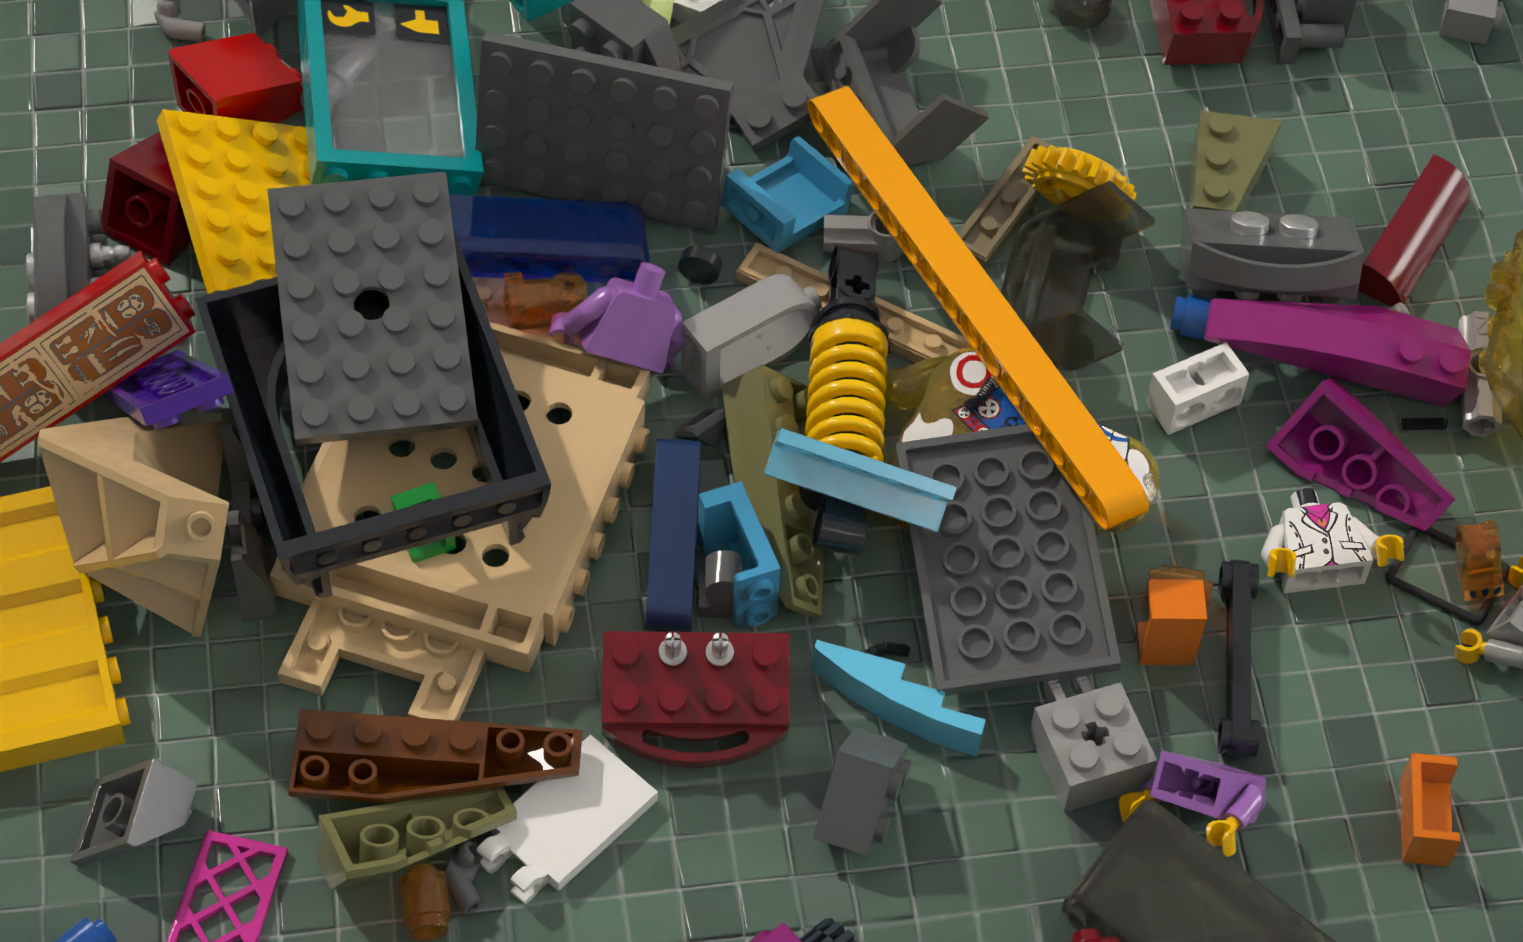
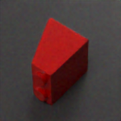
[168,32,304,124]

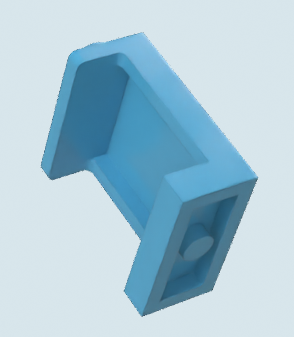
[720,136,854,254]
[697,481,781,628]

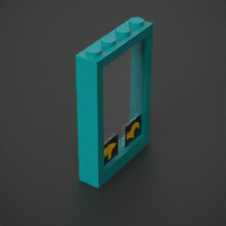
[296,0,484,198]

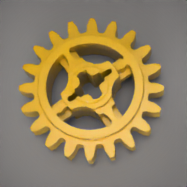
[1022,145,1137,220]

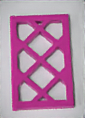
[166,830,288,942]

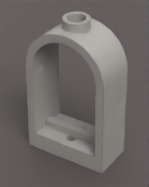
[681,274,822,402]

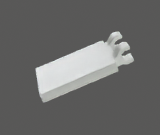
[477,734,658,905]

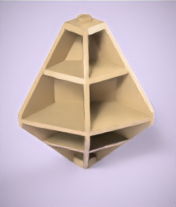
[37,410,229,638]

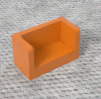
[1136,579,1207,665]
[1400,753,1460,867]

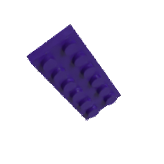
[102,350,234,429]

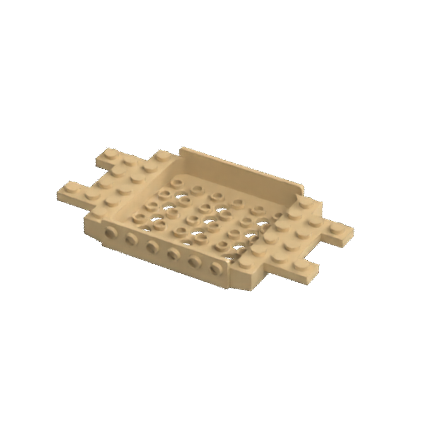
[269,255,651,721]

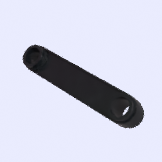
[1217,559,1260,758]

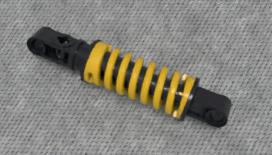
[799,244,891,557]

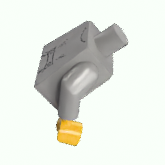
[1454,556,1523,669]

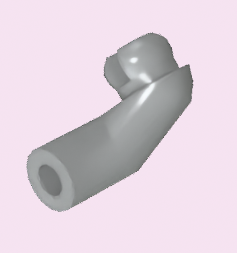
[154,0,206,43]

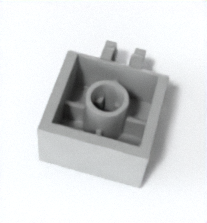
[1030,675,1157,812]

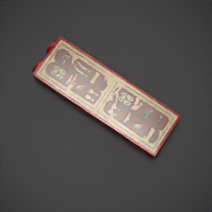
[0,250,196,462]

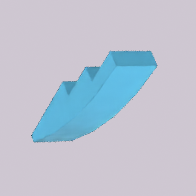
[812,640,986,757]

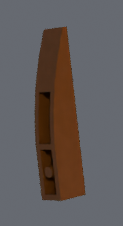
[288,709,583,803]

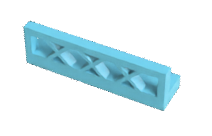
[763,428,957,532]

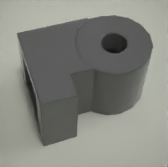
[698,550,745,618]

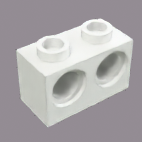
[1146,342,1249,435]

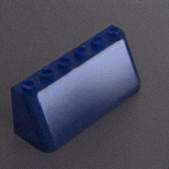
[449,194,650,287]

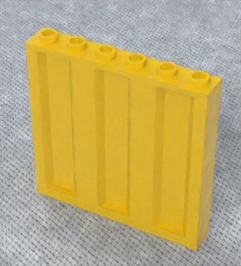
[0,486,131,772]

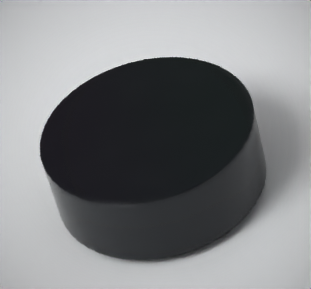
[678,245,723,284]

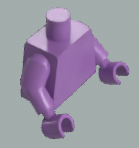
[549,262,686,373]

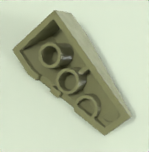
[318,787,517,890]

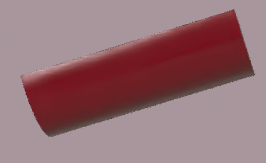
[1358,154,1471,306]

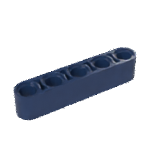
[646,439,701,632]

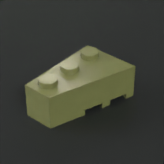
[1188,110,1282,212]

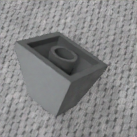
[70,758,198,866]

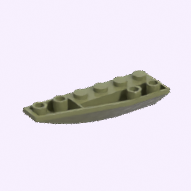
[722,365,824,619]

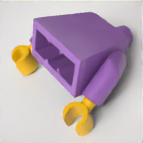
[1119,751,1267,857]

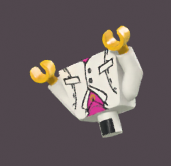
[1261,488,1404,594]

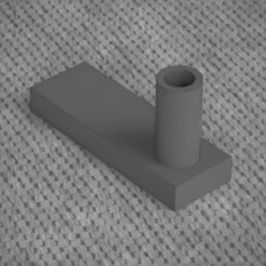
[1265,0,1345,64]

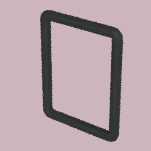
[1386,526,1510,625]

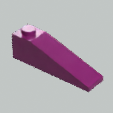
[1266,377,1457,532]

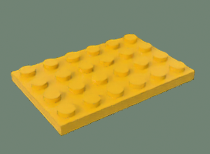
[156,109,310,294]

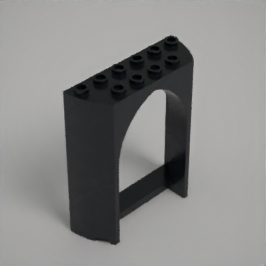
[195,232,551,599]

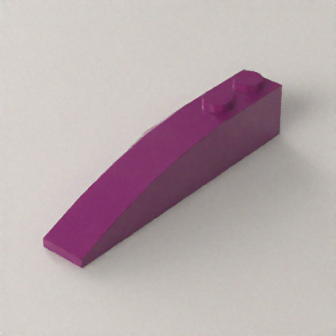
[1204,299,1471,408]

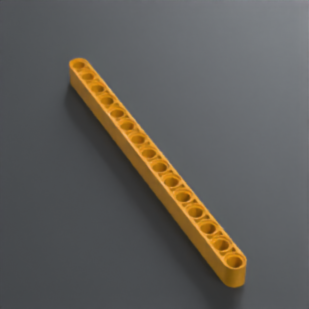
[807,86,1149,530]

